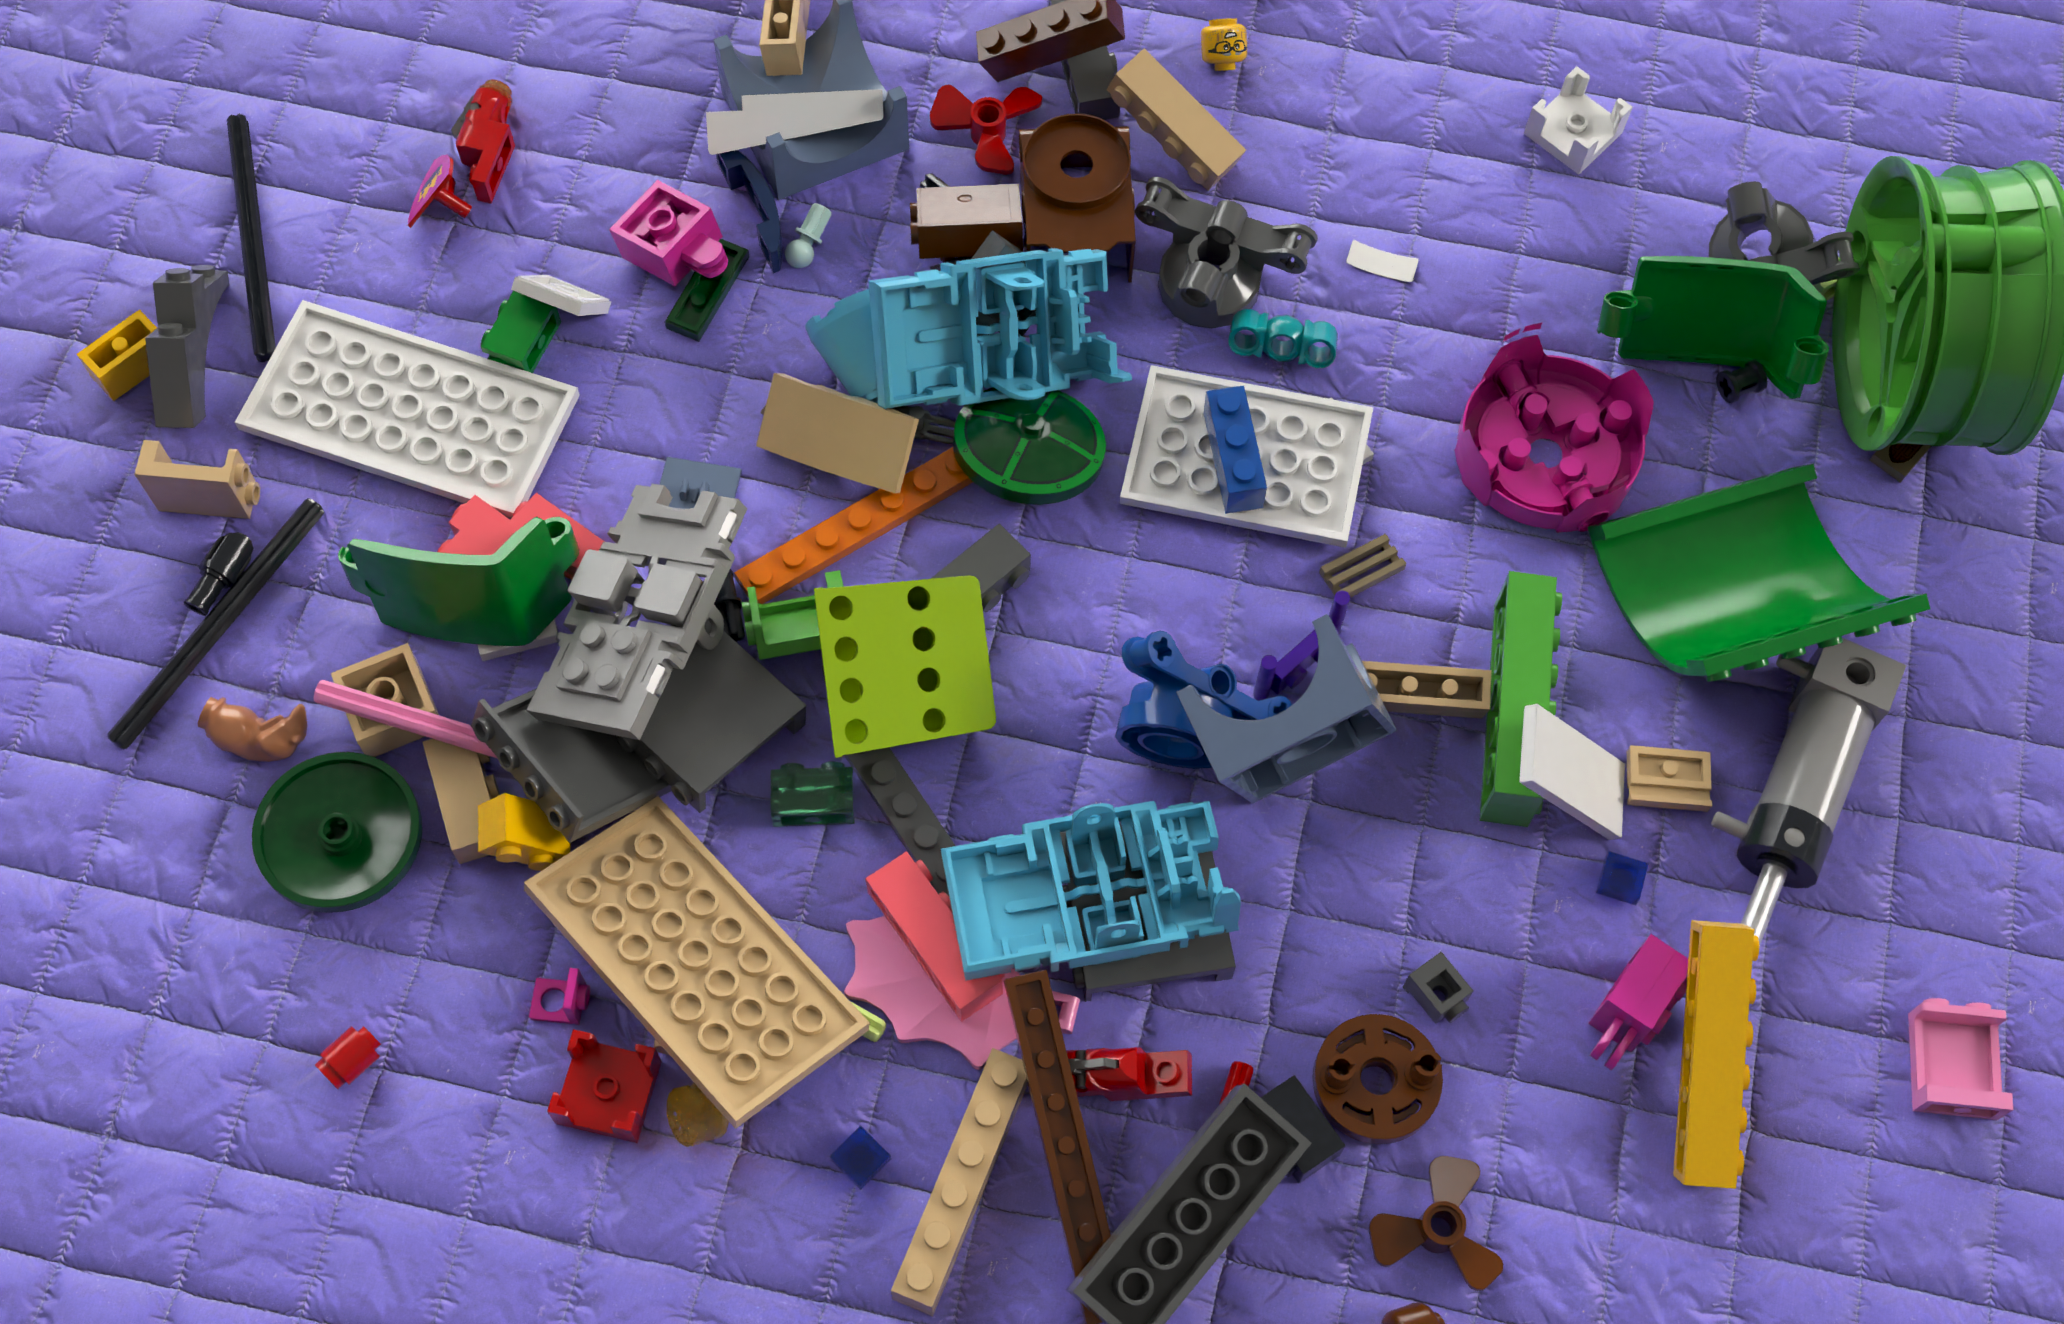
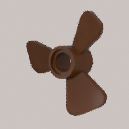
[1369,1156,1503,1291]

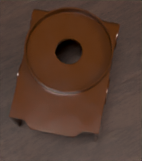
[1019,114,1136,283]

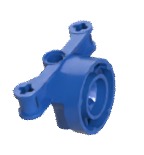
[1115,630,1292,769]

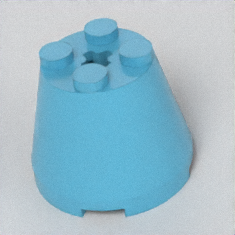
[805,289,878,403]

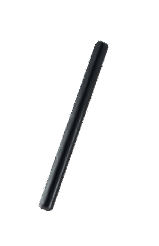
[227,113,276,362]
[107,498,324,749]

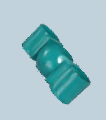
[1228,309,1338,368]

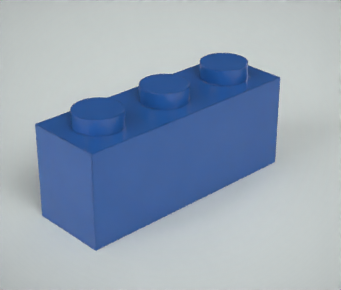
[1203,385,1267,514]

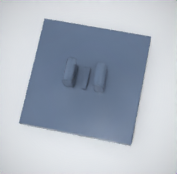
[660,457,742,509]

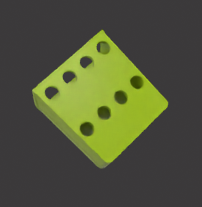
[814,575,996,758]

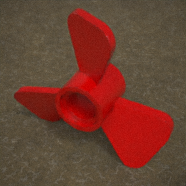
[930,84,1043,175]

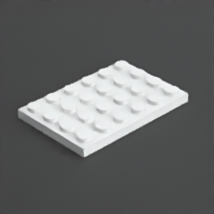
[1120,365,1373,548]

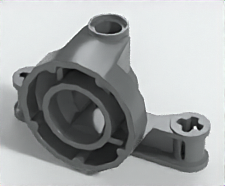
[1135,177,1318,329]
[1709,181,1860,285]

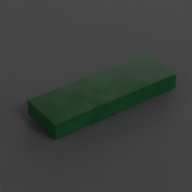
[665,239,749,342]

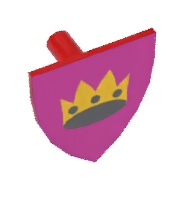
[407,155,472,228]

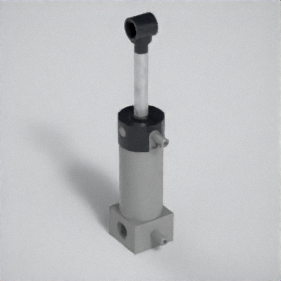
[1711,638,1907,964]

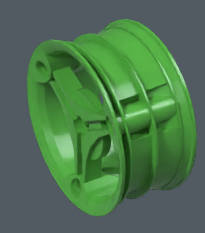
[1832,156,2064,455]

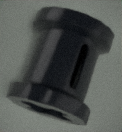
[1716,359,1768,403]

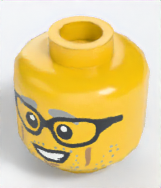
[1201,18,1247,71]

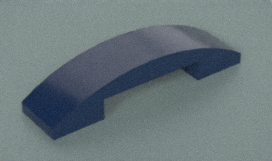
[716,150,783,274]

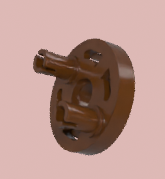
[1312,1014,1443,1144]

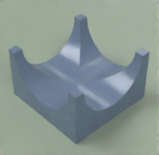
[713,0,909,200]
[1176,614,1397,803]

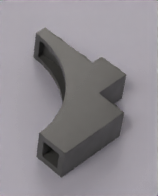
[145,265,229,428]

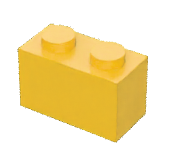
[77,309,157,401]
[478,793,570,871]

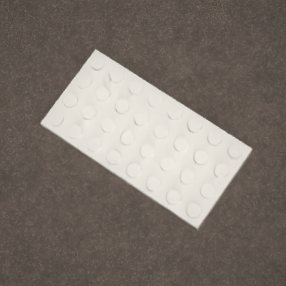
[235,300,580,518]

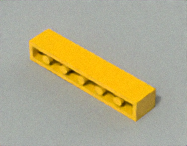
[1673,920,1759,1189]

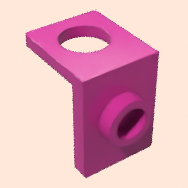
[529,968,590,1025]

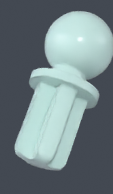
[785,203,832,268]

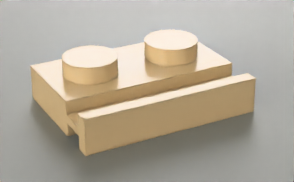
[1626,745,1712,812]

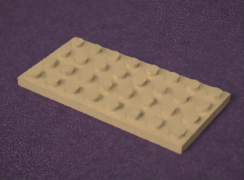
[524,796,870,1129]

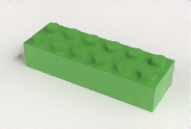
[1479,571,1562,827]

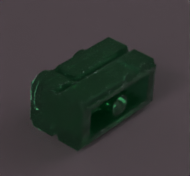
[771,761,855,827]

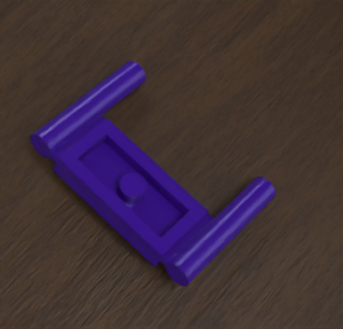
[1253,590,1350,701]

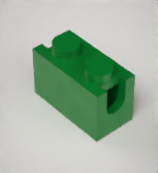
[481,291,561,373]

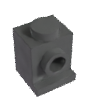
[1403,952,1473,1024]

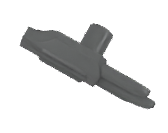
[892,406,955,444]

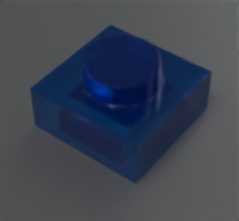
[1596,851,1649,906]
[830,1125,891,1190]

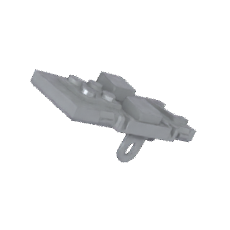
[526,484,747,740]

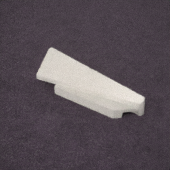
[706,89,884,155]

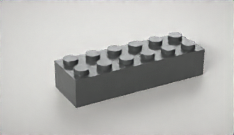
[1066,1084,1312,1324]

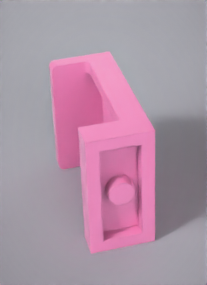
[1908,998,2013,1120]

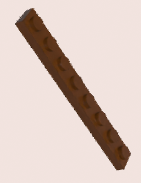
[1004,969,1111,1324]

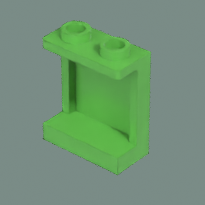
[742,570,844,660]

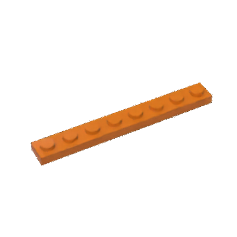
[734,447,973,604]

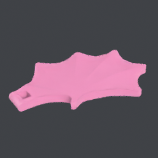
[844,916,1080,1070]

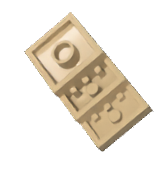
[756,373,919,493]

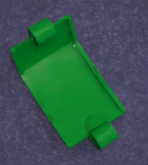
[1597,256,1829,399]
[338,517,579,646]

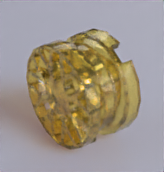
[667,1083,729,1147]

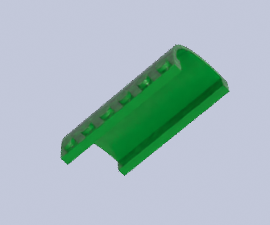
[1587,464,1931,682]

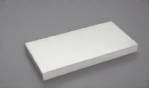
[1519,704,1625,840]

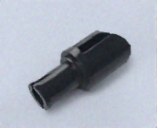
[184,532,253,616]

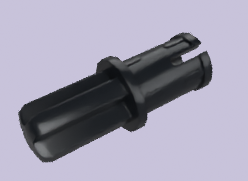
[714,569,745,642]

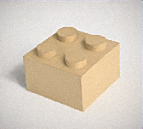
[331,643,439,757]

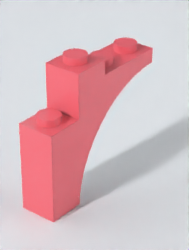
[437,493,605,580]

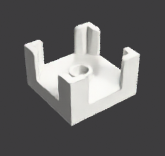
[1524,66,1633,175]

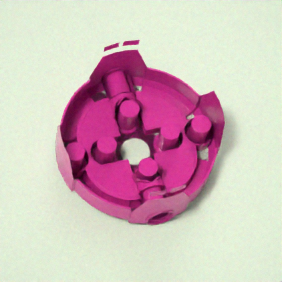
[1454,323,1654,533]

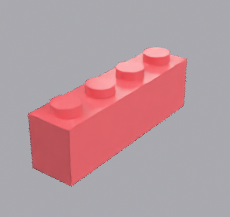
[865,851,1005,1022]

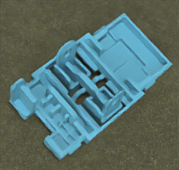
[869,248,1132,409]
[941,801,1241,981]

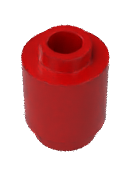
[315,1026,381,1089]

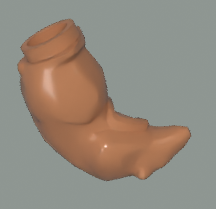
[198,697,308,762]

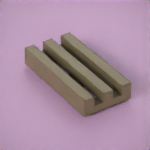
[1319,533,1407,598]

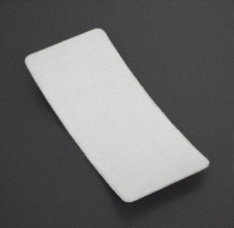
[1346,240,1419,282]

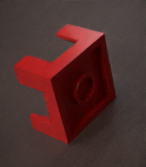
[547,1029,662,1143]

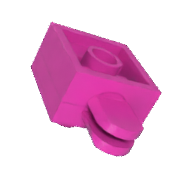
[609,180,728,286]
[1588,934,1688,1070]

